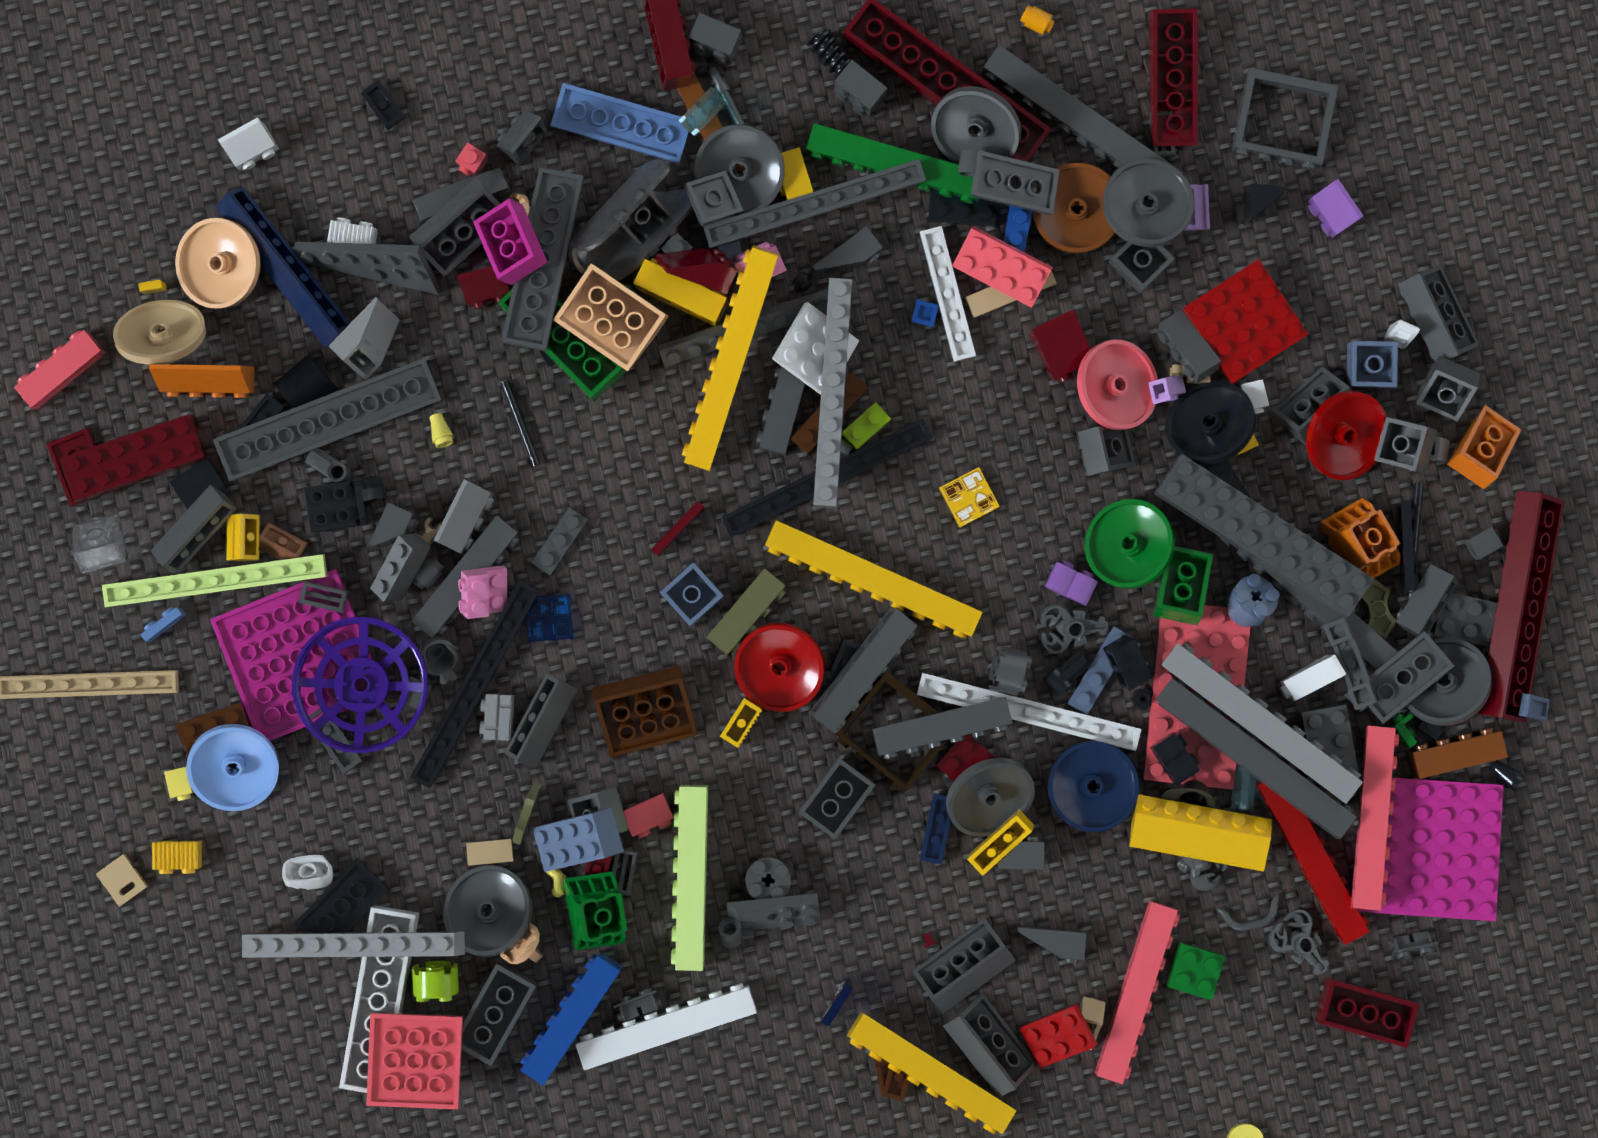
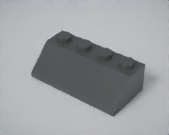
[1398,265,1479,361]
[912,918,1016,1014]
[943,993,1038,1098]

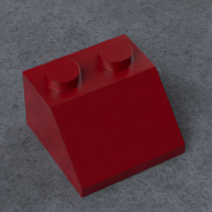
[457,266,511,310]

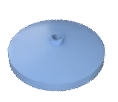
[186,724,279,811]

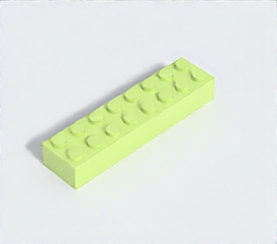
[671,785,708,971]

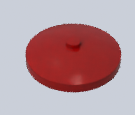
[1306,390,1387,480]
[734,623,825,712]

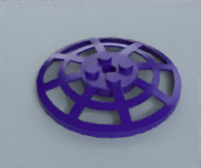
[291,617,428,753]

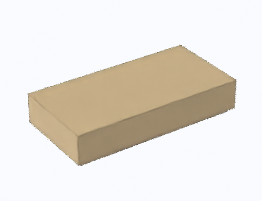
[466,838,514,866]

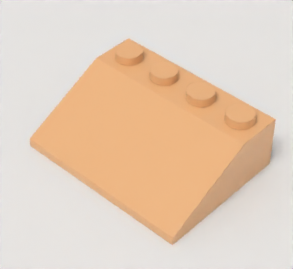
[553,263,669,371]

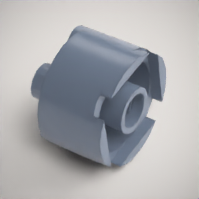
[1226,574,1279,627]

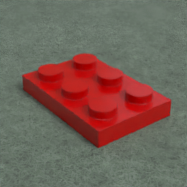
[1019,1003,1098,1068]

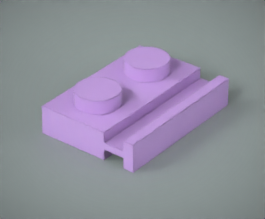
[1184,184,1210,231]

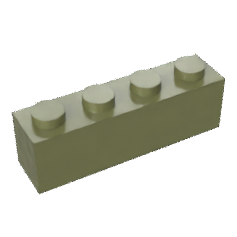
[706,568,786,655]

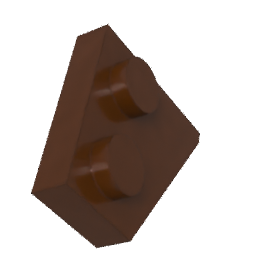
[874,1059,909,1102]

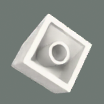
[218,117,279,171]

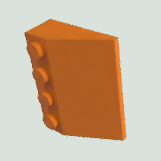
[149,364,254,398]

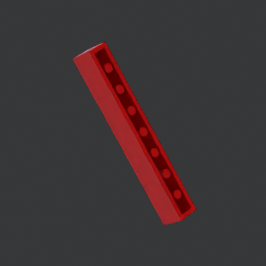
[1255,781,1370,945]

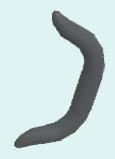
[1217,894,1280,931]

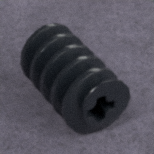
[807,29,854,80]

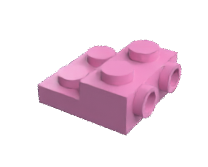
[458,565,507,619]

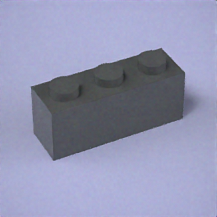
[1157,309,1221,384]
[370,533,431,602]
[1396,564,1459,636]

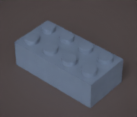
[533,807,624,872]

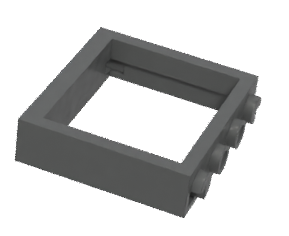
[1231,68,1338,170]

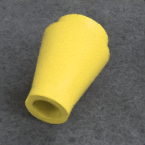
[429,413,454,448]

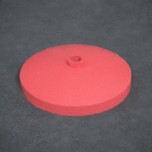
[1077,340,1158,430]

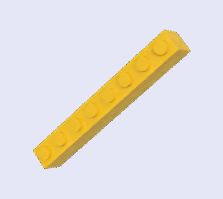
[846,1012,1016,1135]

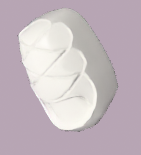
[282,855,334,890]

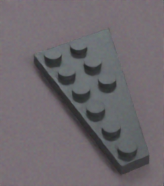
[293,242,441,295]

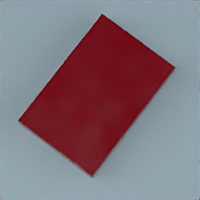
[46,427,96,507]

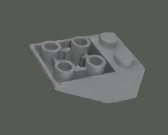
[329,297,400,381]

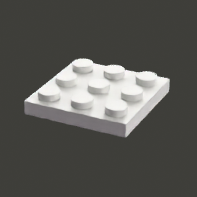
[772,302,859,395]

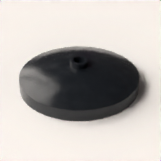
[1165,381,1256,465]

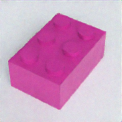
[473,198,547,285]

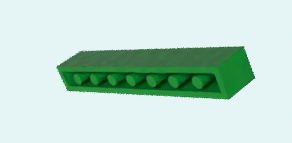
[806,123,980,204]

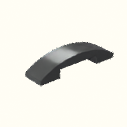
[1323,617,1377,710]

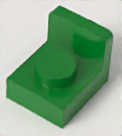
[1389,712,1417,748]

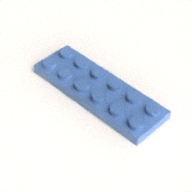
[550,83,692,164]

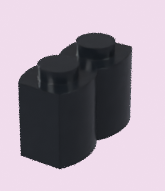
[1150,732,1200,786]

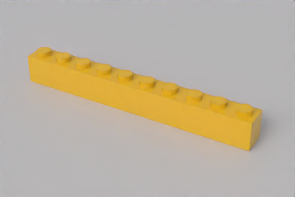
[682,245,779,471]
[765,520,982,639]

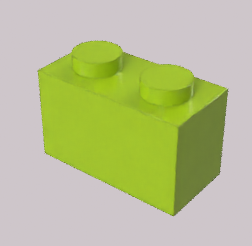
[842,402,891,451]

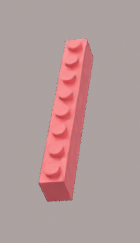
[1351,726,1399,911]
[1094,900,1180,1084]

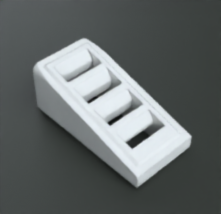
[1384,320,1420,349]

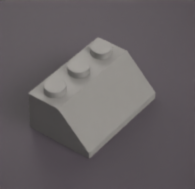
[434,479,494,554]

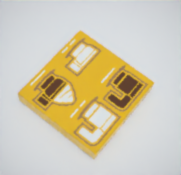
[939,467,1000,528]

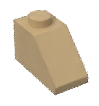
[1079,997,1106,1050]

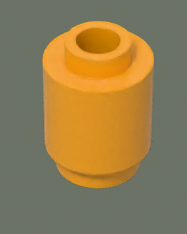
[1020,5,1055,35]

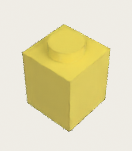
[164,767,194,801]

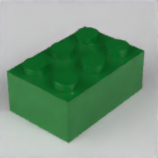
[1153,546,1213,626]

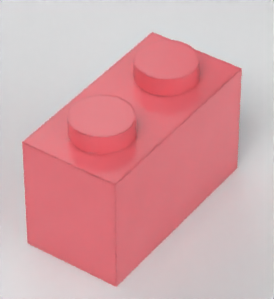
[623,792,674,839]

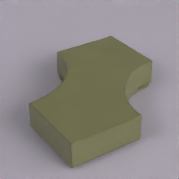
[1361,579,1397,640]
[512,782,541,845]

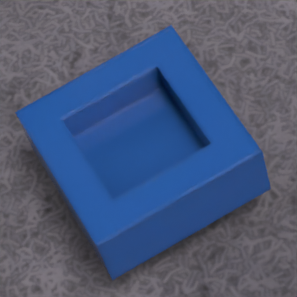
[911,299,939,328]

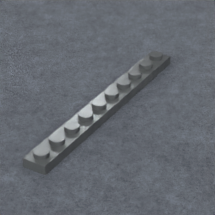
[703,159,926,249]

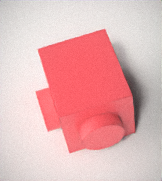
[455,142,489,176]

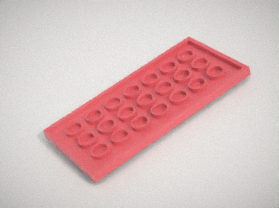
[1143,605,1251,790]

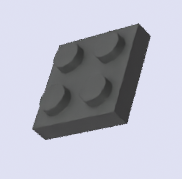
[684,170,743,227]

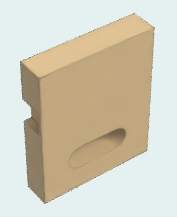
[96,854,149,907]

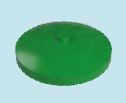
[1085,499,1175,589]

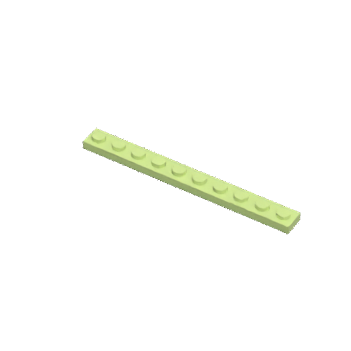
[102,554,328,607]

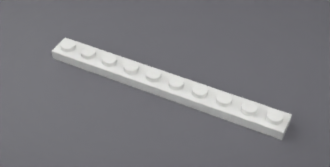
[917,673,1141,751]

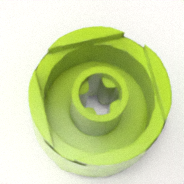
[412,961,459,1002]

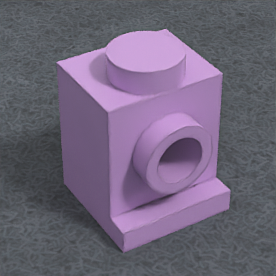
[1148,375,1186,404]

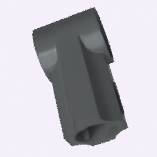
[305,448,351,483]

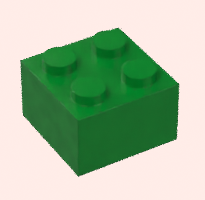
[1165,941,1225,1000]

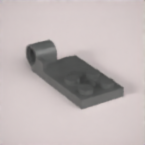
[958,149,1060,215]
[1344,631,1454,724]
[718,893,821,948]

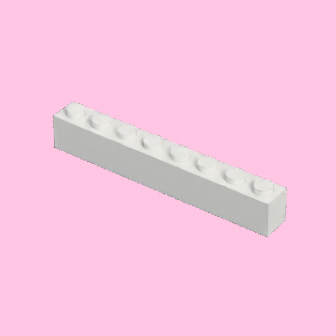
[575,983,757,1070]

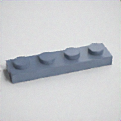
[1067,626,1133,715]

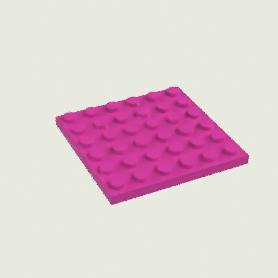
[210,569,372,741]
[1357,778,1503,921]

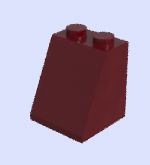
[1029,309,1090,383]

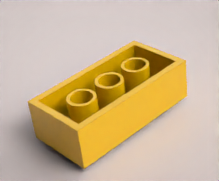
[633,258,728,326]

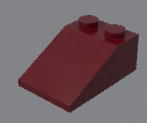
[655,248,737,294]

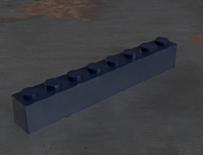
[215,186,350,348]

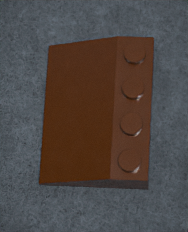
[592,665,698,757]

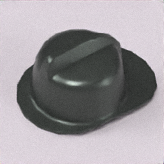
[1161,780,1216,808]

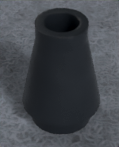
[1488,760,1524,791]

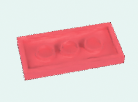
[952,226,1053,308]

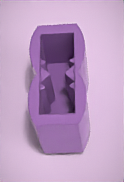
[1044,560,1098,606]

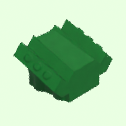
[563,871,627,950]

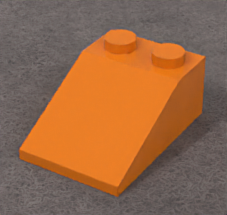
[1447,405,1521,489]

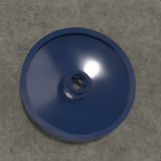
[1047,741,1139,832]

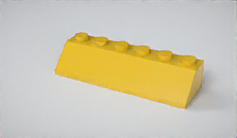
[1129,794,1272,872]

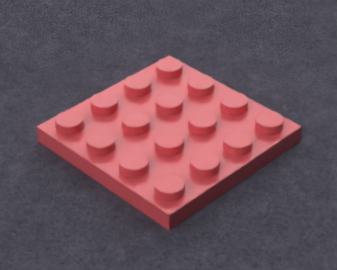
[366,1013,463,1109]

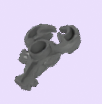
[1040,603,1108,654]
[1176,856,1229,891]
[1269,909,1329,975]

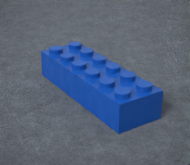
[520,951,623,1086]

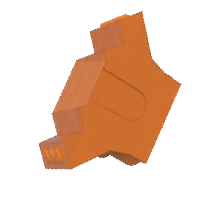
[1320,498,1400,578]

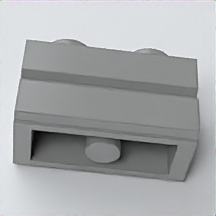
[480,694,515,741]

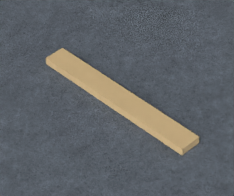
[0,670,179,699]

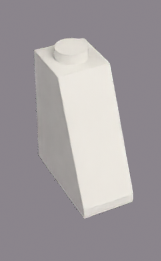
[1280,655,1346,701]

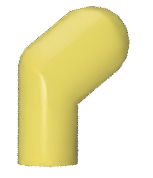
[546,869,567,898]

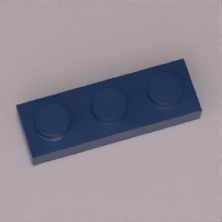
[919,793,951,865]

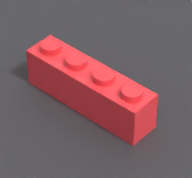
[14,330,106,410]

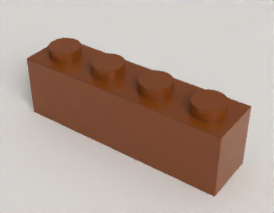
[1409,727,1508,779]

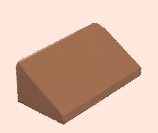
[259,523,308,560]

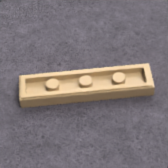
[965,263,1057,319]

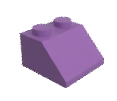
[1308,179,1363,238]

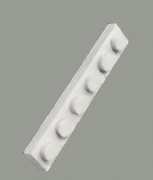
[920,226,976,362]

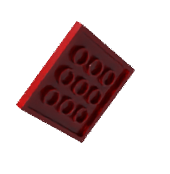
[1182,259,1308,384]

